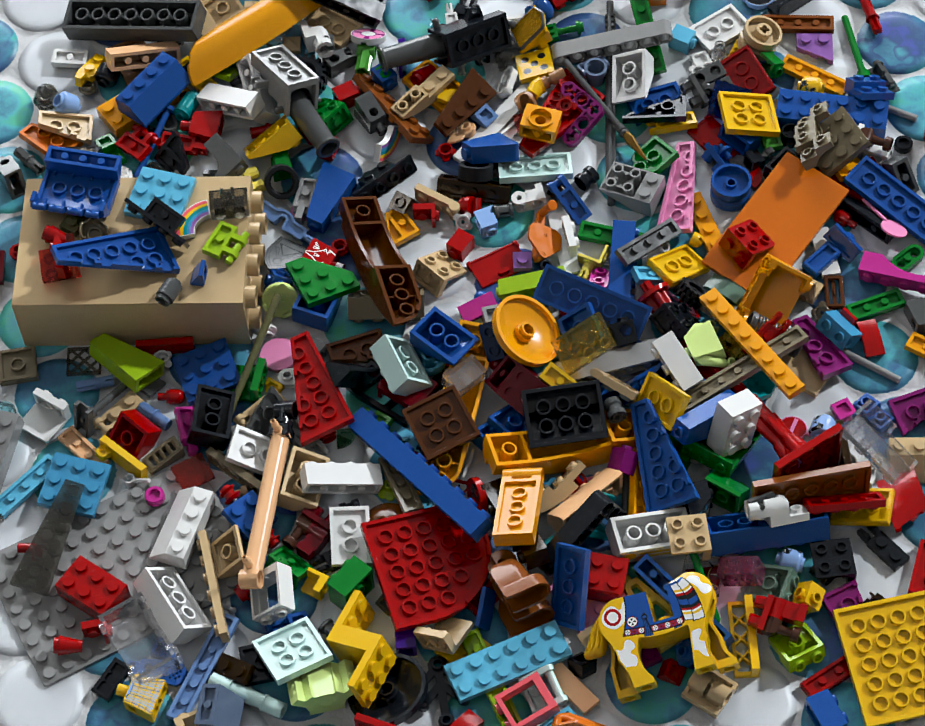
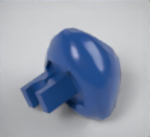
[525,0,554,25]

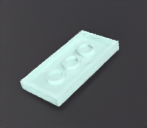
[498,152,573,184]

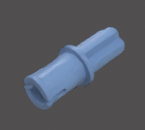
[76,374,115,392]
[137,401,173,431]

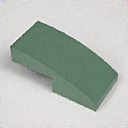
[704,273,746,306]

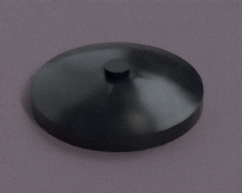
[348,653,428,725]

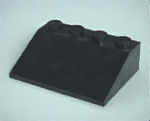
[520,379,608,449]

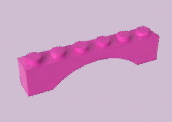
[858,251,925,294]

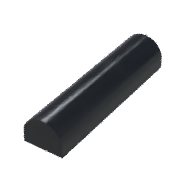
[836,195,894,244]

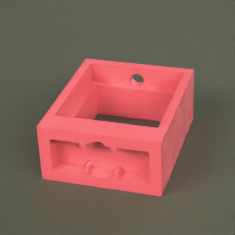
[494,671,560,726]

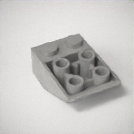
[599,161,666,217]

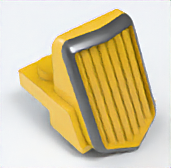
[510,5,553,54]

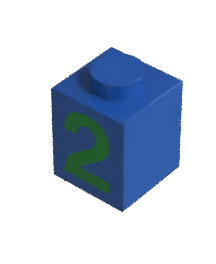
[370,63,398,92]

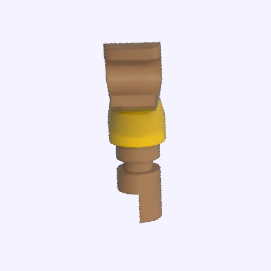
[514,67,566,114]

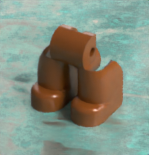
[488,550,555,638]

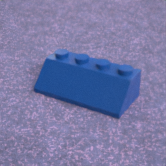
[115,51,191,128]

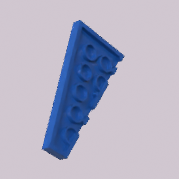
[50,226,180,274]

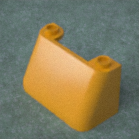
[736,254,813,331]

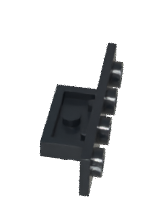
[352,155,417,198]
[124,197,190,249]

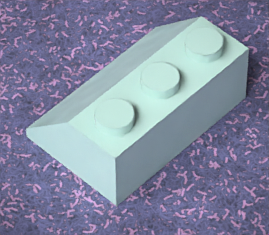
[370,334,432,396]

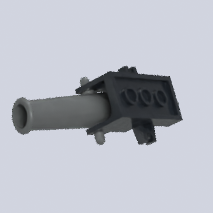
[377,4,516,73]

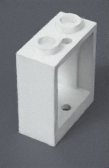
[250,562,295,625]

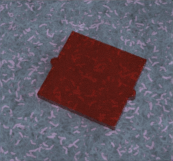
[170,452,215,490]

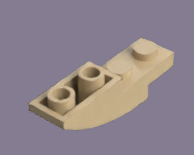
[390,65,456,120]
[540,459,586,513]

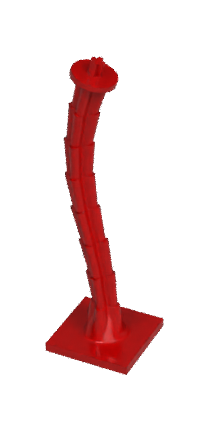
[637,280,843,478]

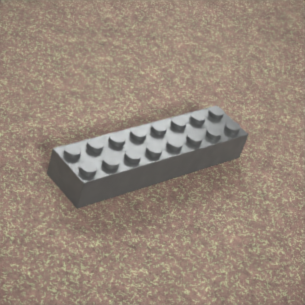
[62,0,207,42]

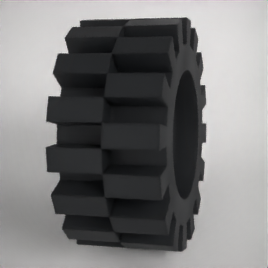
[674,277,708,311]

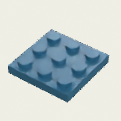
[37,452,112,519]

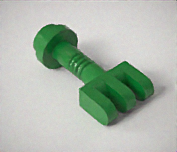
[546,20,585,43]

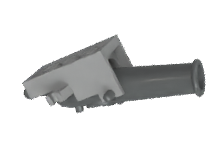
[250,44,340,158]

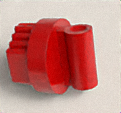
[458,196,482,217]

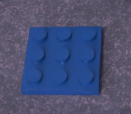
[171,338,240,406]

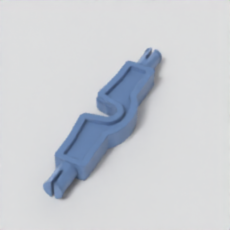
[263,200,313,244]

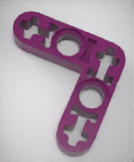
[561,81,605,148]

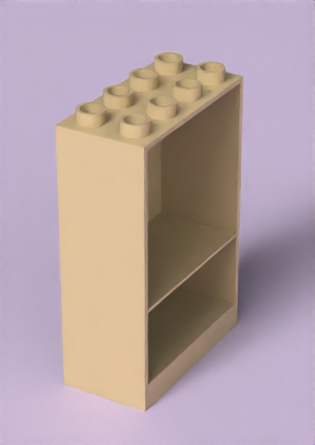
[11,176,267,346]

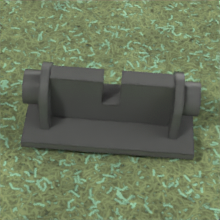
[867,60,900,93]

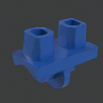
[701,142,733,172]

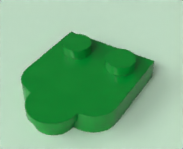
[632,135,680,174]

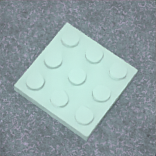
[252,616,334,686]

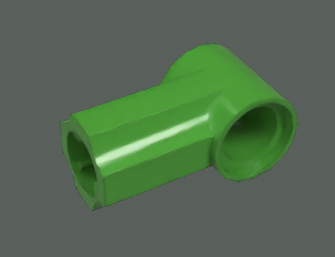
[355,43,377,75]

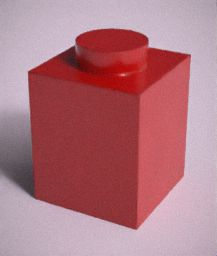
[332,80,361,109]
[446,228,475,262]

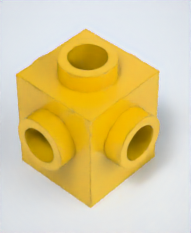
[792,580,826,614]

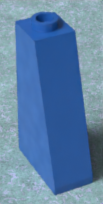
[306,162,357,234]
[670,389,735,445]

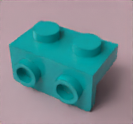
[742,370,776,401]

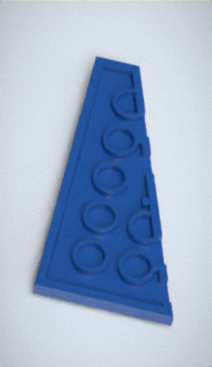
[630,398,701,512]

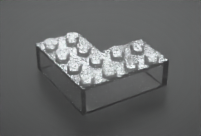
[841,399,918,487]

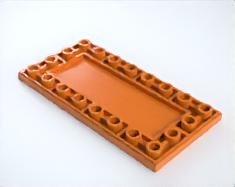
[702,152,849,290]

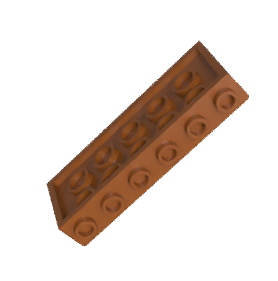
[751,460,872,507]

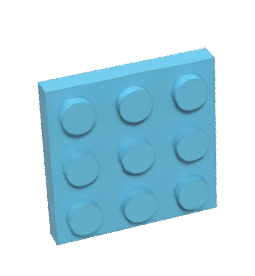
[124,166,197,219]

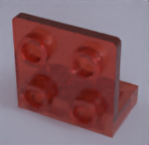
[38,233,81,284]

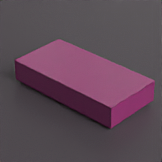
[457,291,497,322]

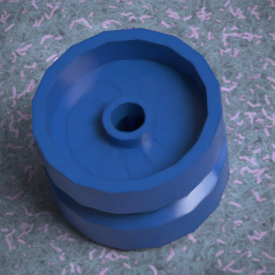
[710,164,752,212]

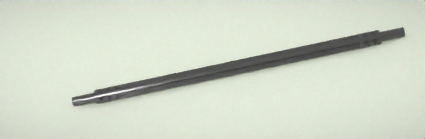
[605,0,616,206]

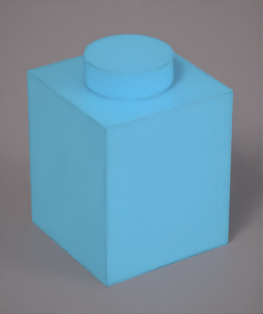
[668,24,697,55]

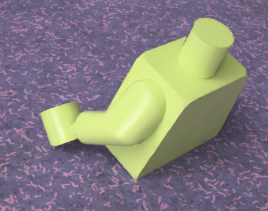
[683,320,736,368]

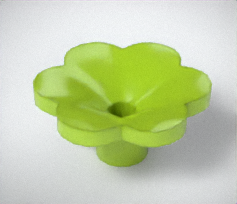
[378,480,395,502]

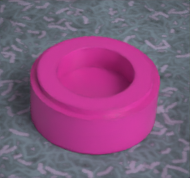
[145,486,165,507]

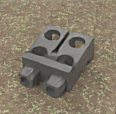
[680,60,736,109]

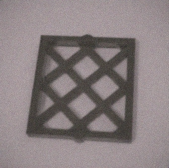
[66,347,102,376]

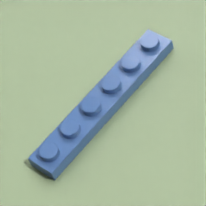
[166,613,240,721]

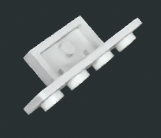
[547,211,580,274]

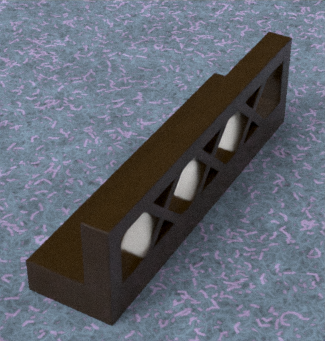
[436,174,513,205]

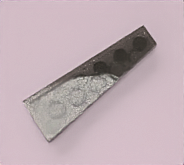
[9,479,85,597]

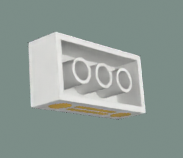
[605,507,688,562]

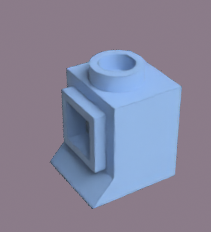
[473,205,498,239]

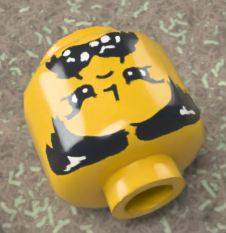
[797,76,825,93]

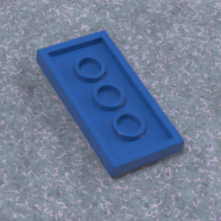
[551,542,591,631]

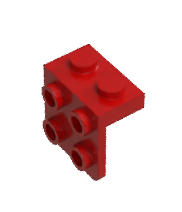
[718,219,775,270]

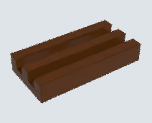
[823,276,845,310]

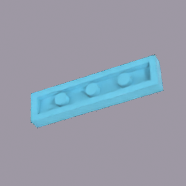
[0,454,53,519]

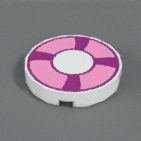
[351,28,386,46]

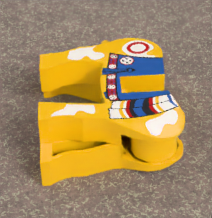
[584,572,741,704]

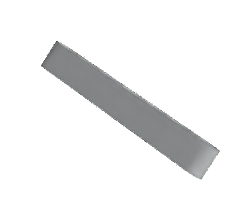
[551,19,673,66]

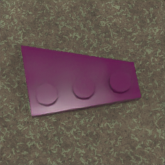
[887,388,925,437]

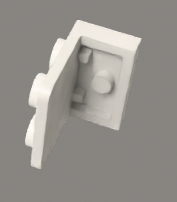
[22,387,71,443]

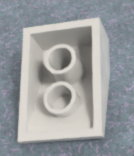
[612,48,654,105]

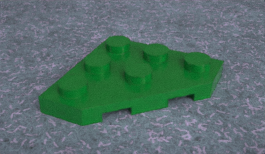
[285,257,360,309]

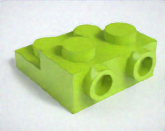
[768,622,826,673]

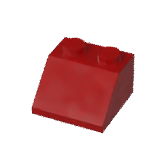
[109,409,162,460]

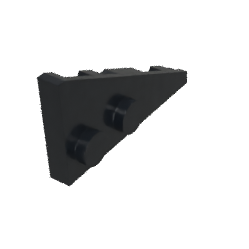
[622,93,686,124]

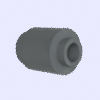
[155,277,182,307]

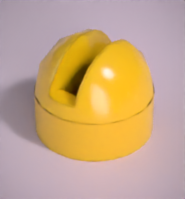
[688,232,704,248]

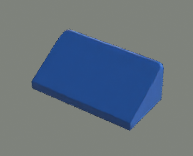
[474,586,496,631]

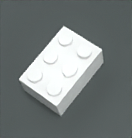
[706,389,763,457]

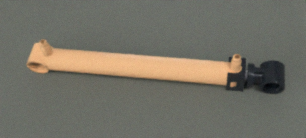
[238,400,298,589]

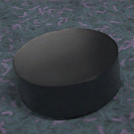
[894,135,913,154]

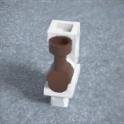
[858,123,894,166]

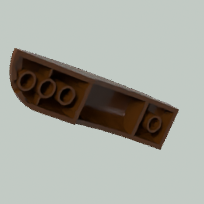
[338,196,421,327]

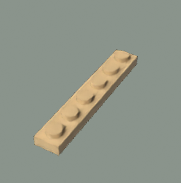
[196,529,230,643]

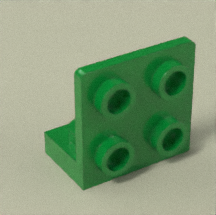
[316,98,354,136]
[229,358,268,402]

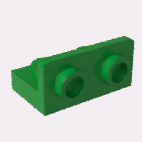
[265,545,313,591]

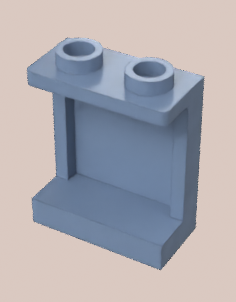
[194,683,245,726]

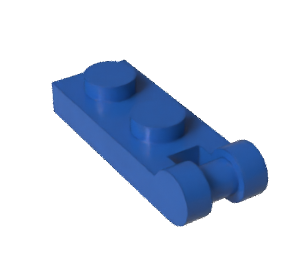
[546,174,592,226]

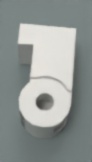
[511,183,547,213]

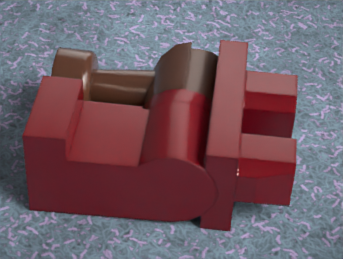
[281,505,330,562]

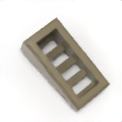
[142,436,185,475]

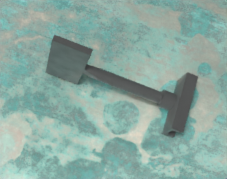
[73,378,166,439]

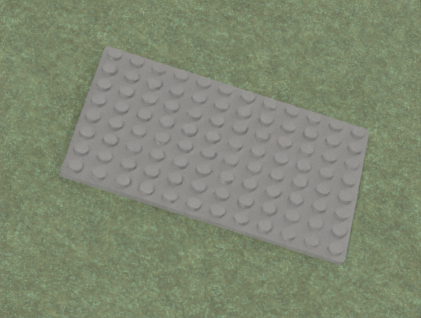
[0,458,247,687]

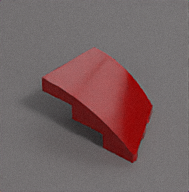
[876,468,925,533]

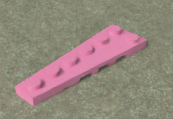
[657,141,696,234]

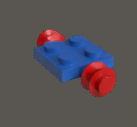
[219,484,280,550]

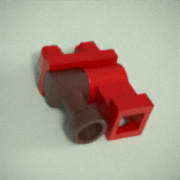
[747,594,809,644]

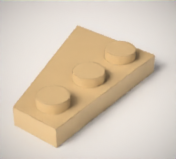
[38,110,93,145]

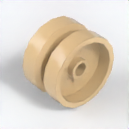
[737,15,783,62]

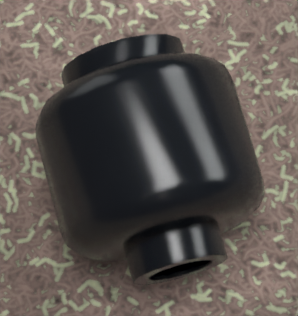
[95,62,121,88]

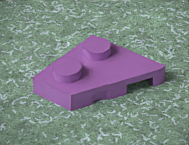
[796,33,833,65]

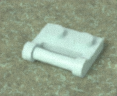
[518,664,569,714]

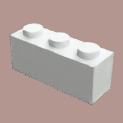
[650,330,704,392]

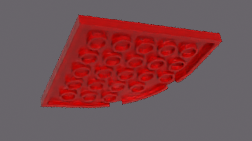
[360,497,491,632]

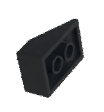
[186,384,236,452]

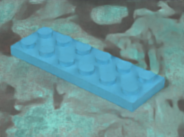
[443,620,573,704]

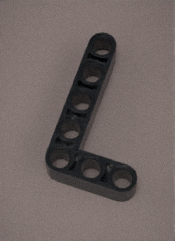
[538,490,627,577]

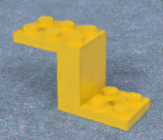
[326,590,397,709]

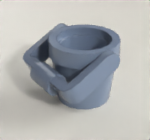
[576,56,610,87]

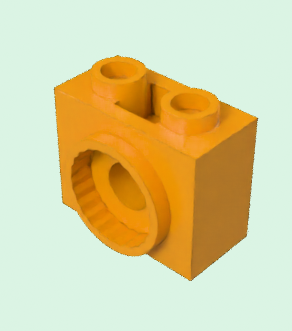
[519,103,562,145]

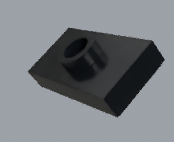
[91,657,133,703]

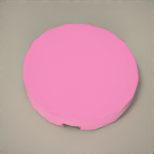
[260,338,294,373]

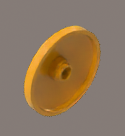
[492,295,561,367]

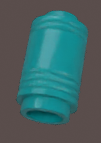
[174,90,199,121]

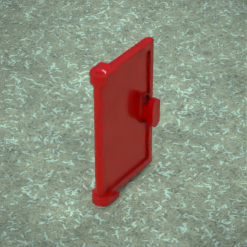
[686,113,741,161]
[466,240,522,289]

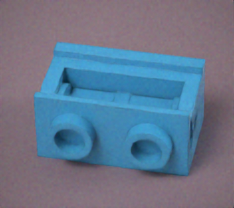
[815,310,863,351]

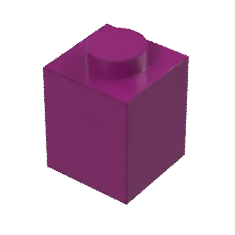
[607,445,638,476]

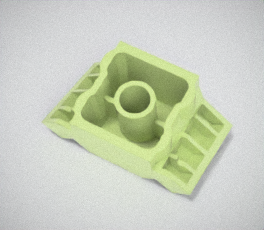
[286,659,355,715]

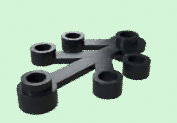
[419,656,470,726]

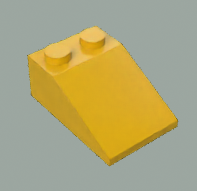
[243,115,303,159]

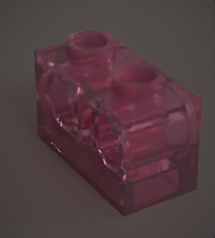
[717,556,765,586]

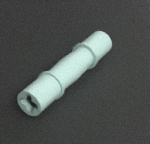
[207,672,287,719]

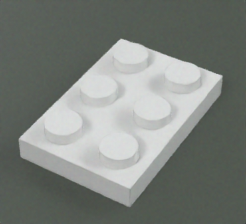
[689,3,747,55]
[225,424,290,475]
[329,506,372,567]

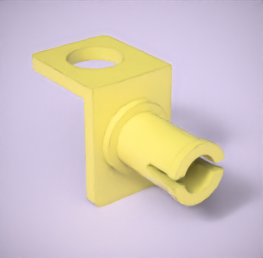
[577,245,610,280]

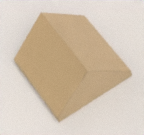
[211,525,245,579]

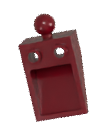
[485,355,550,417]

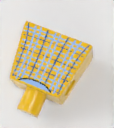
[116,676,168,723]

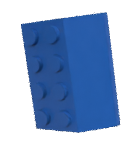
[30,145,122,219]

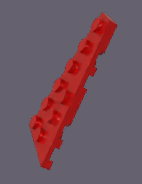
[290,330,355,447]

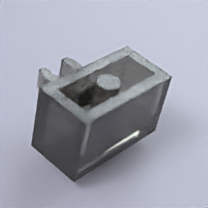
[209,187,250,221]

